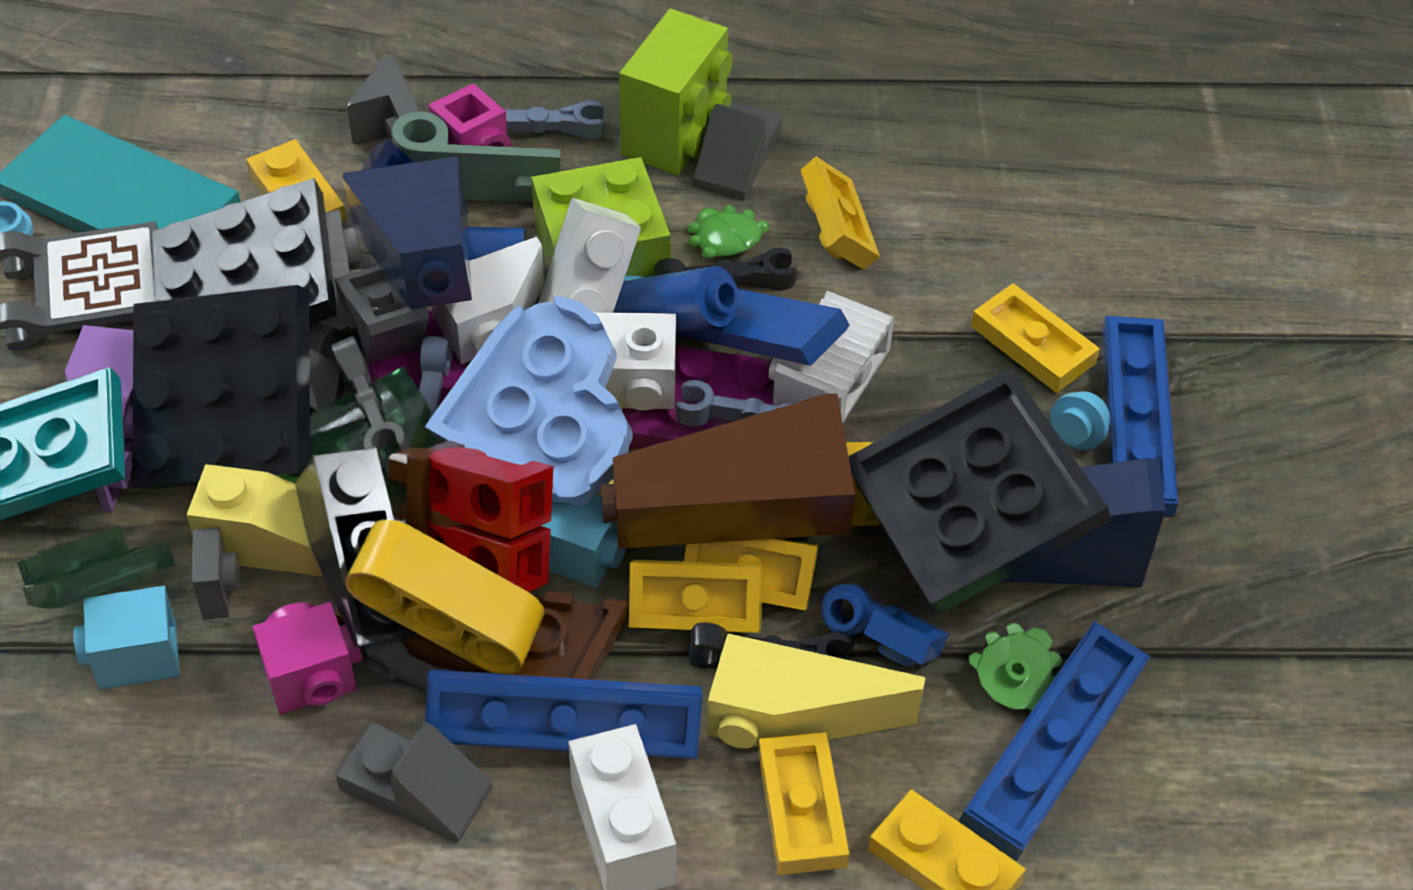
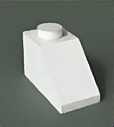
[431,237,544,364]

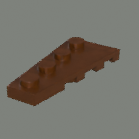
[335,590,628,680]

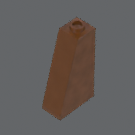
[601,394,855,549]

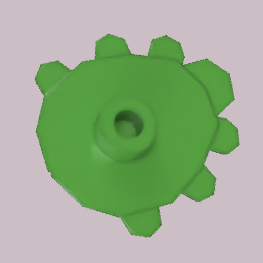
[687,205,770,259]
[969,623,1063,712]

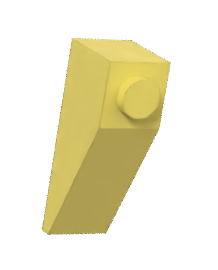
[187,464,324,577]
[707,634,926,748]

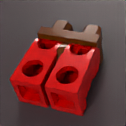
[388,440,554,592]

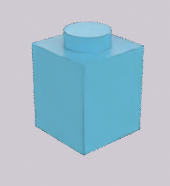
[542,494,627,589]
[73,586,180,690]

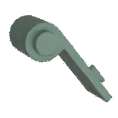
[392,111,561,203]

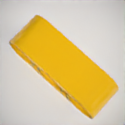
[345,519,545,675]

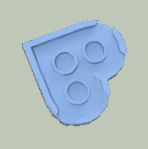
[425,296,633,506]

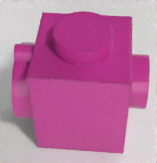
[428,83,512,147]
[252,602,363,715]

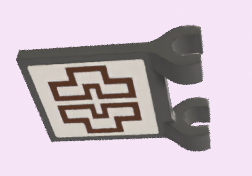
[0,221,158,350]

